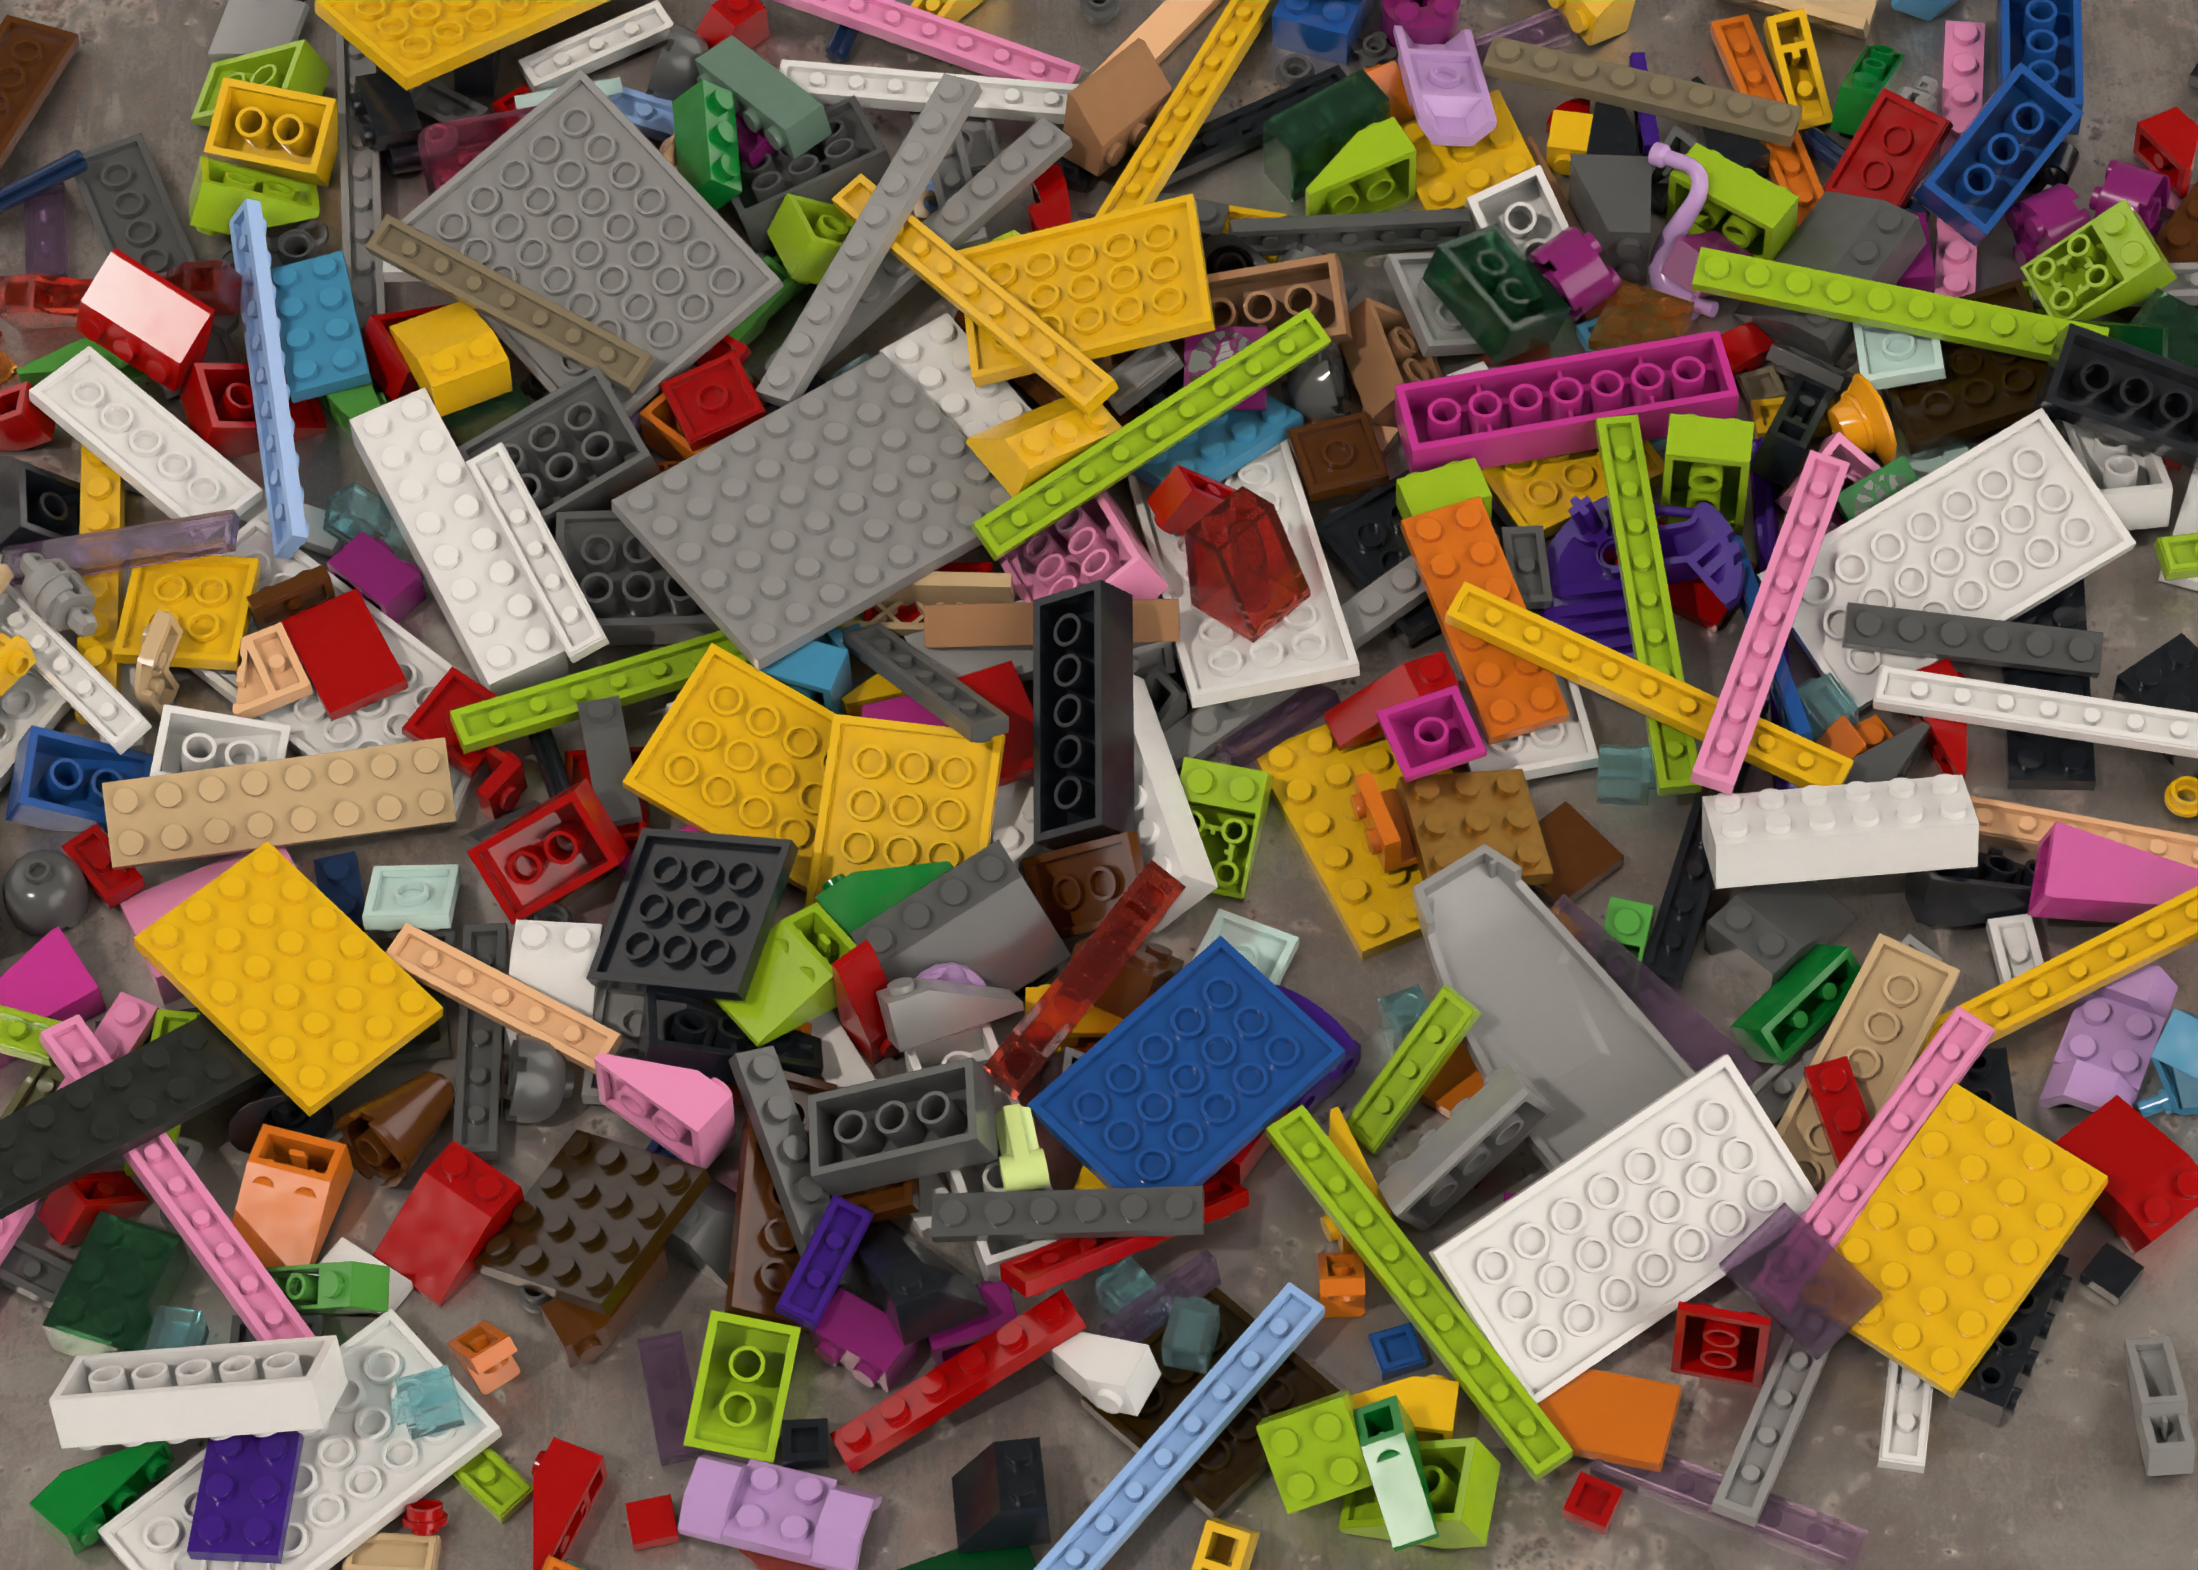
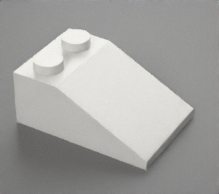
[1464,165,1569,309]
[2060,420,2173,530]
[150,704,291,776]
[503,919,604,1063]

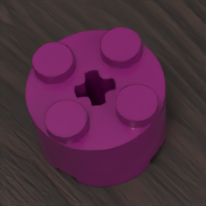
[1382,0,1461,47]
[2089,159,2170,239]
[2004,183,2092,267]
[1528,226,1622,322]

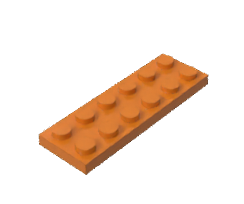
[1400,496,1570,745]

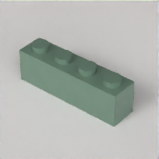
[695,35,832,159]

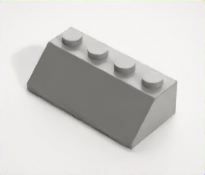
[1378,1063,1555,1232]

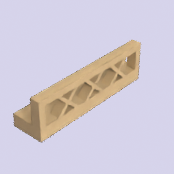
[1717,0,1878,41]
[843,571,1015,636]

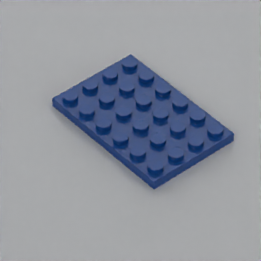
[1027,936,1346,1188]

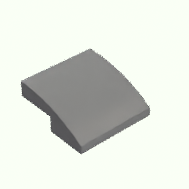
[207,0,310,62]

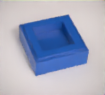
[1368,1322,1426,1381]

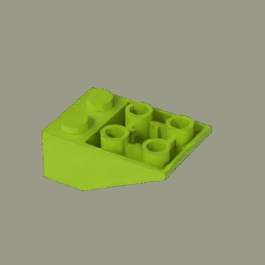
[2020,198,2177,321]
[1180,757,1274,900]
[714,902,857,1048]

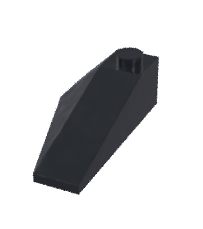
[1905,847,2036,927]
[637,986,824,1085]
[854,1219,989,1346]

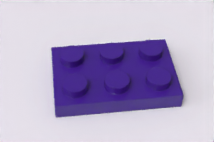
[187,1431,304,1564]

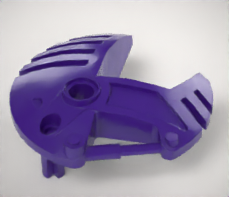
[1538,496,1745,659]

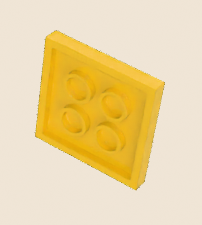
[1400,89,1536,210]
[112,550,262,671]

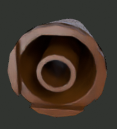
[335,1071,455,1188]

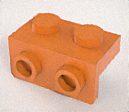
[1350,772,1417,873]

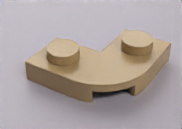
[134,610,184,722]

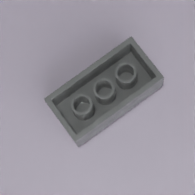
[808,1057,998,1196]

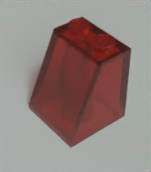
[1184,486,1311,643]

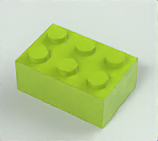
[1666,143,1799,261]
[1660,413,1754,536]

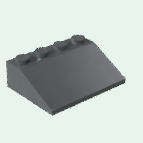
[730,95,891,254]
[1734,191,1927,366]
[457,366,661,541]
[556,510,720,646]
[850,839,1072,994]

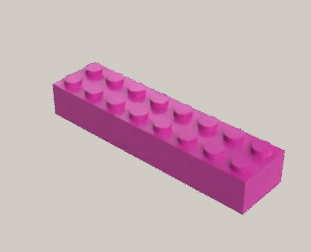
[1394,330,1739,473]

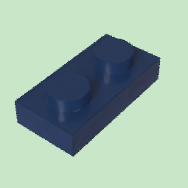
[313,851,370,932]

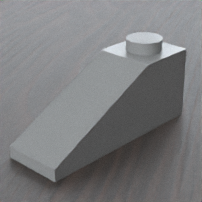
[876,977,1024,1053]

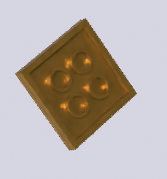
[1396,769,1554,885]

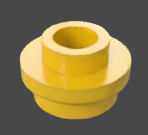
[2164,776,2198,818]

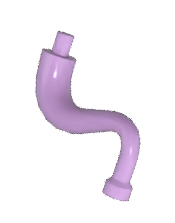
[1648,142,1719,320]

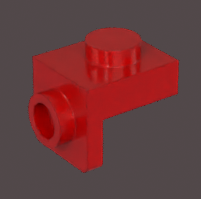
[476,746,528,821]

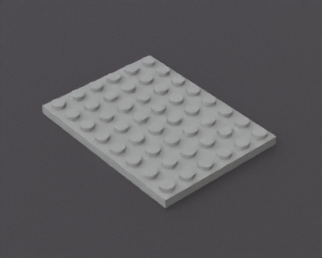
[401,69,784,418]
[611,352,1012,671]

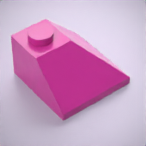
[1376,685,1487,782]

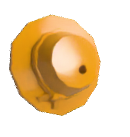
[1827,373,1897,465]

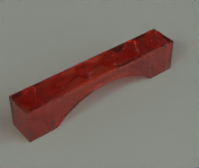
[0,259,242,330]
[983,859,1186,1101]

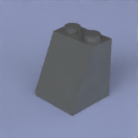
[1568,154,1652,284]

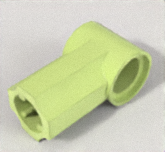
[996,1104,1050,1191]

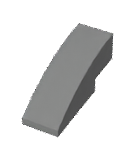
[2124,1336,2196,1477]

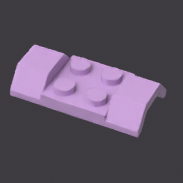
[1393,25,1497,147]
[2038,963,2178,1112]
[678,1453,882,1570]

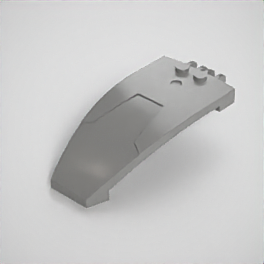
[1412,844,1695,1171]

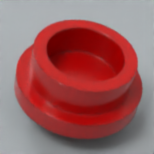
[402,1499,448,1536]

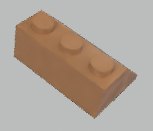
[1062,38,1172,177]
[1338,298,1443,429]

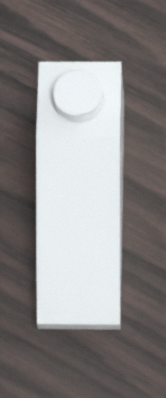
[1040,1331,1161,1416]

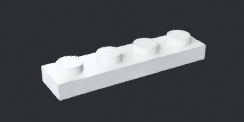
[517,0,674,92]

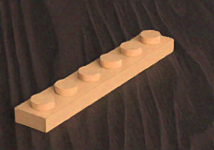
[385,923,624,1075]

